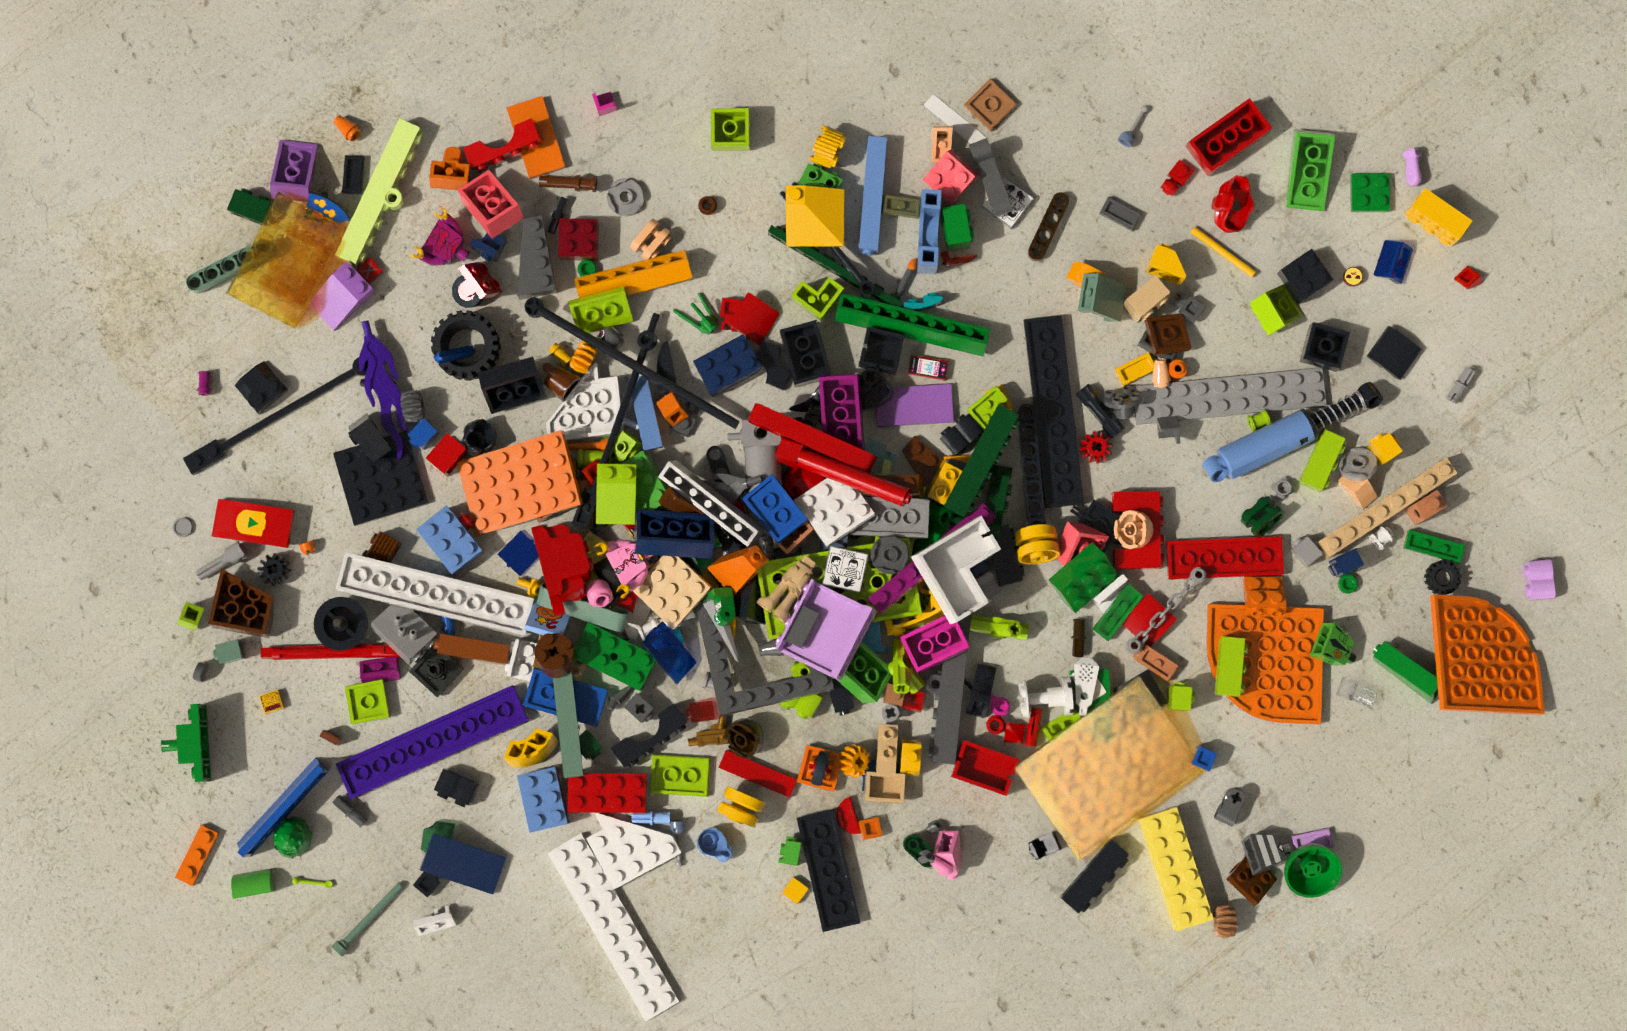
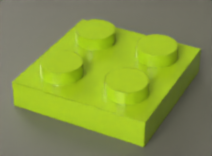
[345,679,390,725]

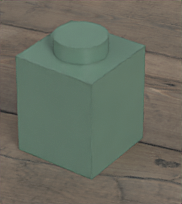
[213,639,245,664]

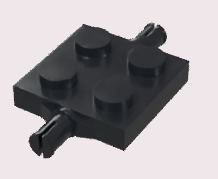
[1070,500,1122,553]

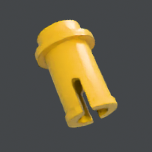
[548,343,572,367]

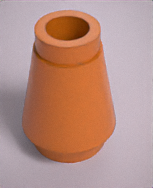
[333,115,361,142]

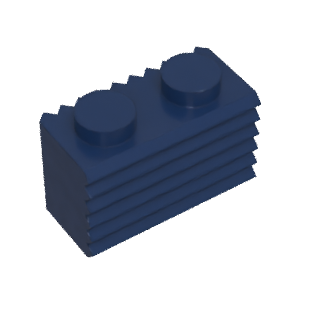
[1328,549,1364,578]

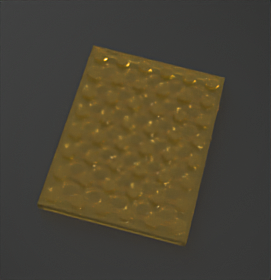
[1013,676,1205,861]

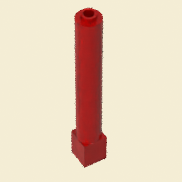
[774,438,912,507]

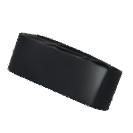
[860,368,894,413]

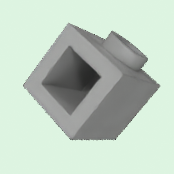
[1290,536,1323,567]

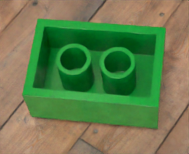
[1048,543,1119,613]

